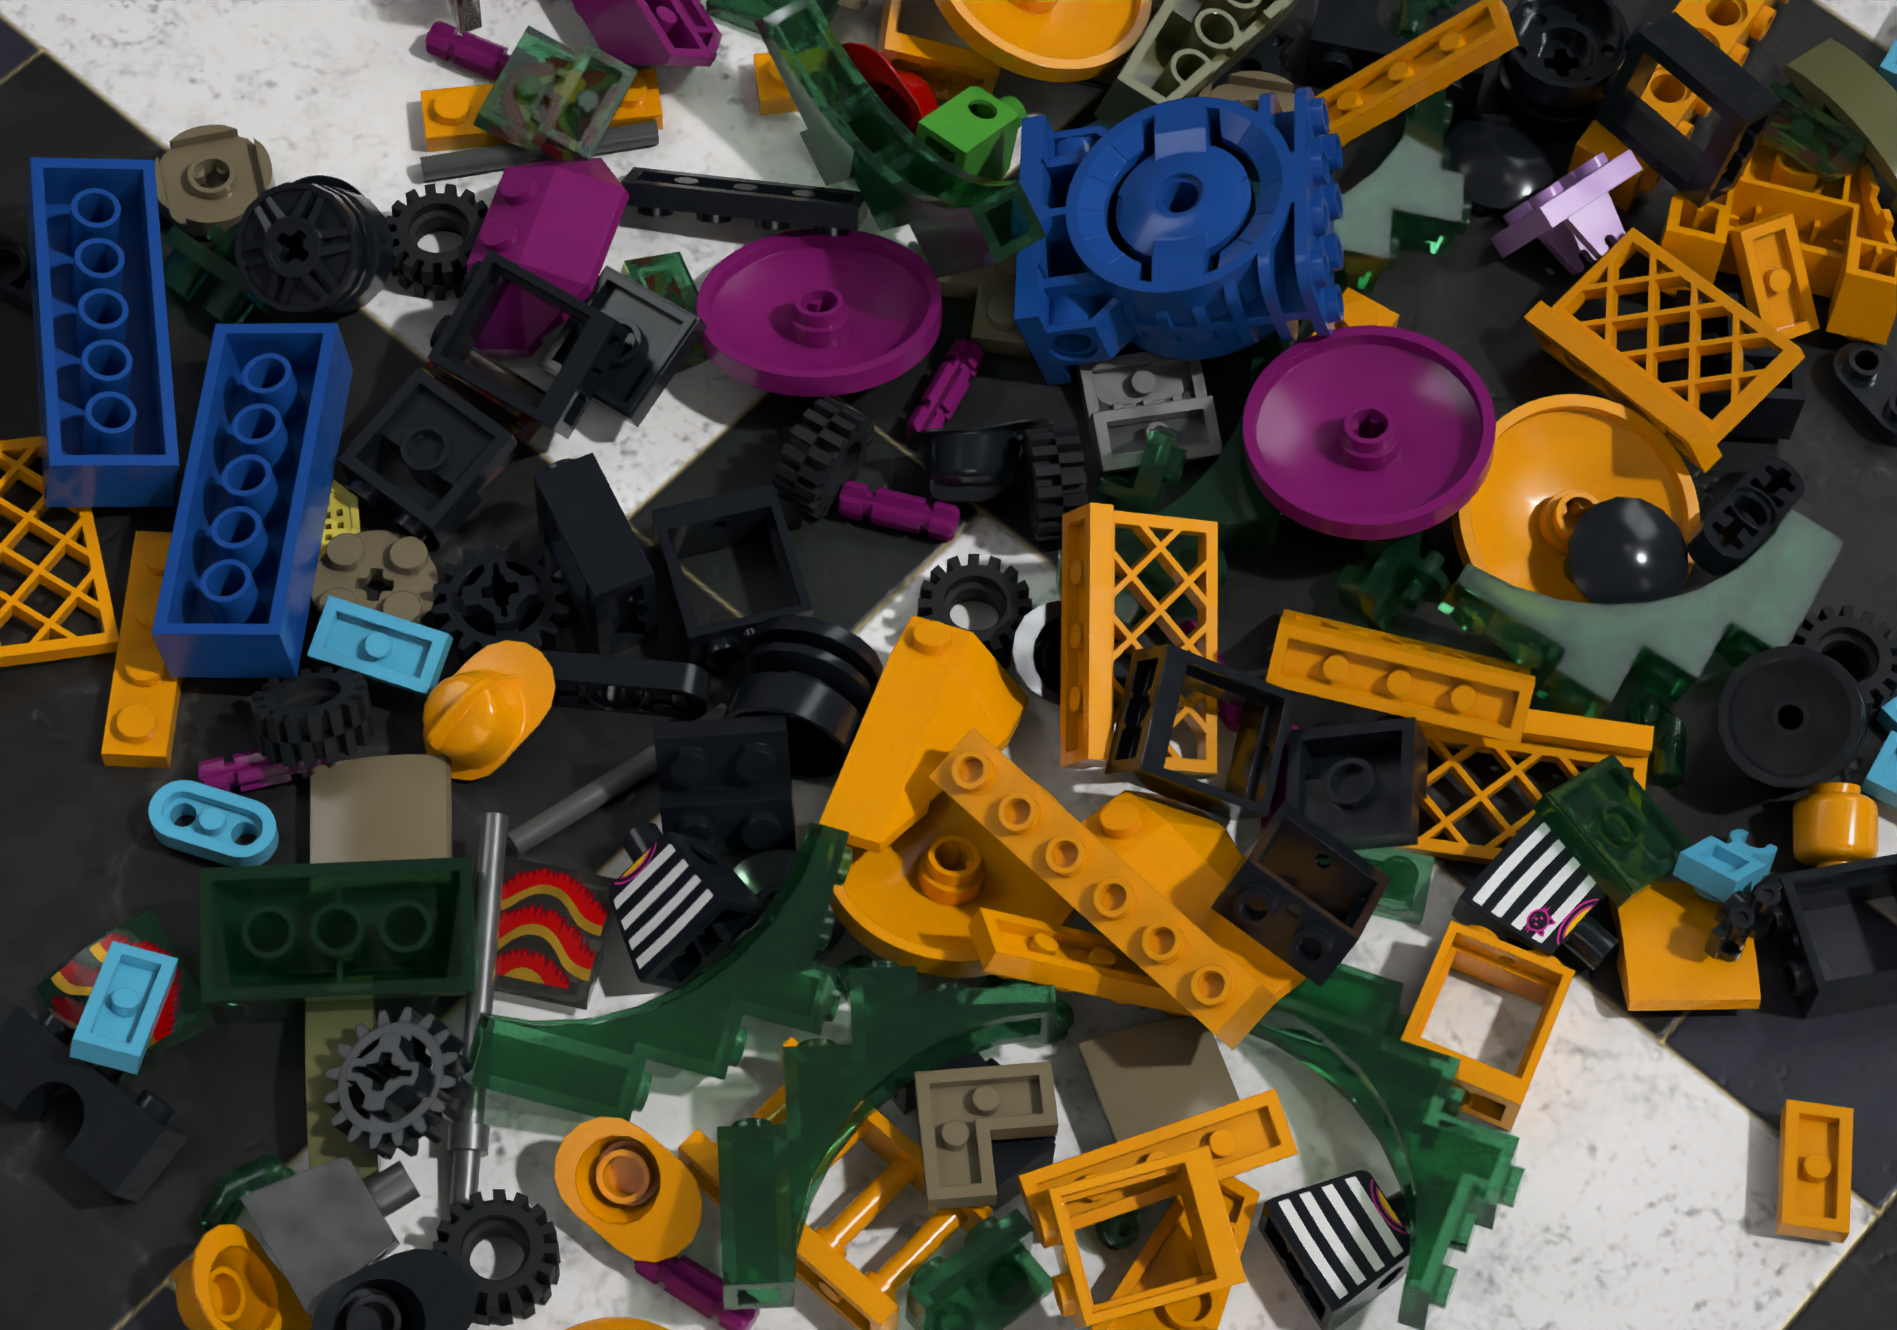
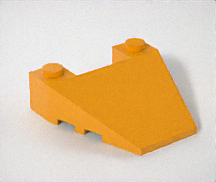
[1658,131,1897,346]

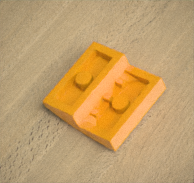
[1609,882,1761,1011]

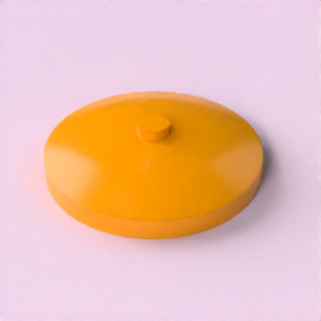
[934,0,1152,82]
[1452,394,1700,643]
[821,781,1077,978]

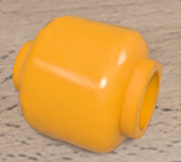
[1793,782,1878,868]

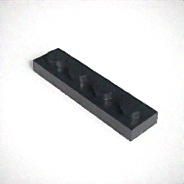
[621,167,869,236]

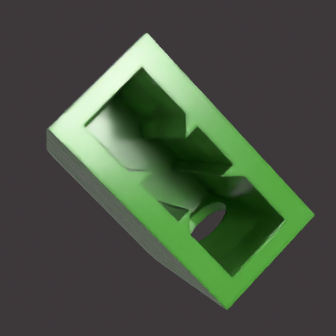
[903,86,1027,232]

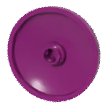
[696,228,942,397]
[1243,325,1496,540]

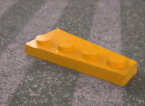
[1090,1177,1260,1330]

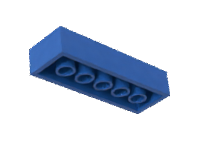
[26,157,179,507]
[151,323,353,678]

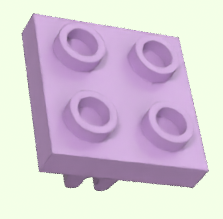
[1490,149,1642,275]

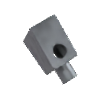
[240,1156,420,1317]

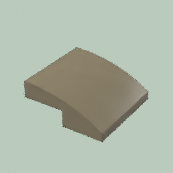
[310,754,453,894]
[1078,1016,1240,1143]

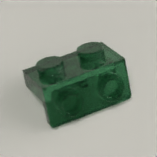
[905,1208,1053,1330]

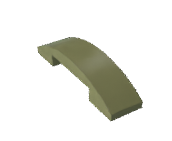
[1782,38,1897,214]
[305,980,381,1181]

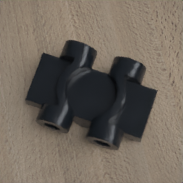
[1704,876,1782,962]

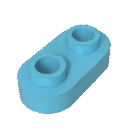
[148,780,279,869]

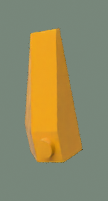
[817,615,1029,853]
[1081,790,1307,1000]

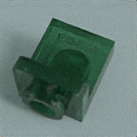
[1095,425,1187,513]

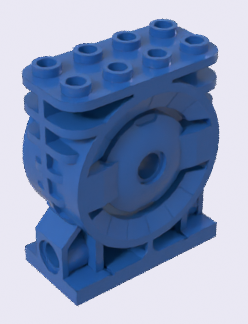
[1014,87,1344,386]

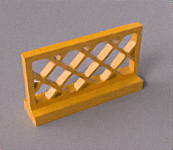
[1524,227,1805,473]
[0,436,119,667]
[1060,502,1218,776]
[1266,609,1535,744]
[1376,709,1654,883]

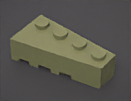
[1093,0,1300,127]

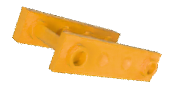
[678,1036,993,1330]

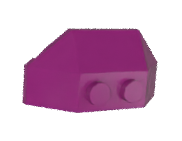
[571,0,722,67]
[466,158,629,357]

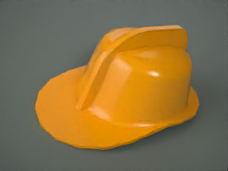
[422,640,556,781]
[554,1116,703,1262]
[172,1224,312,1330]

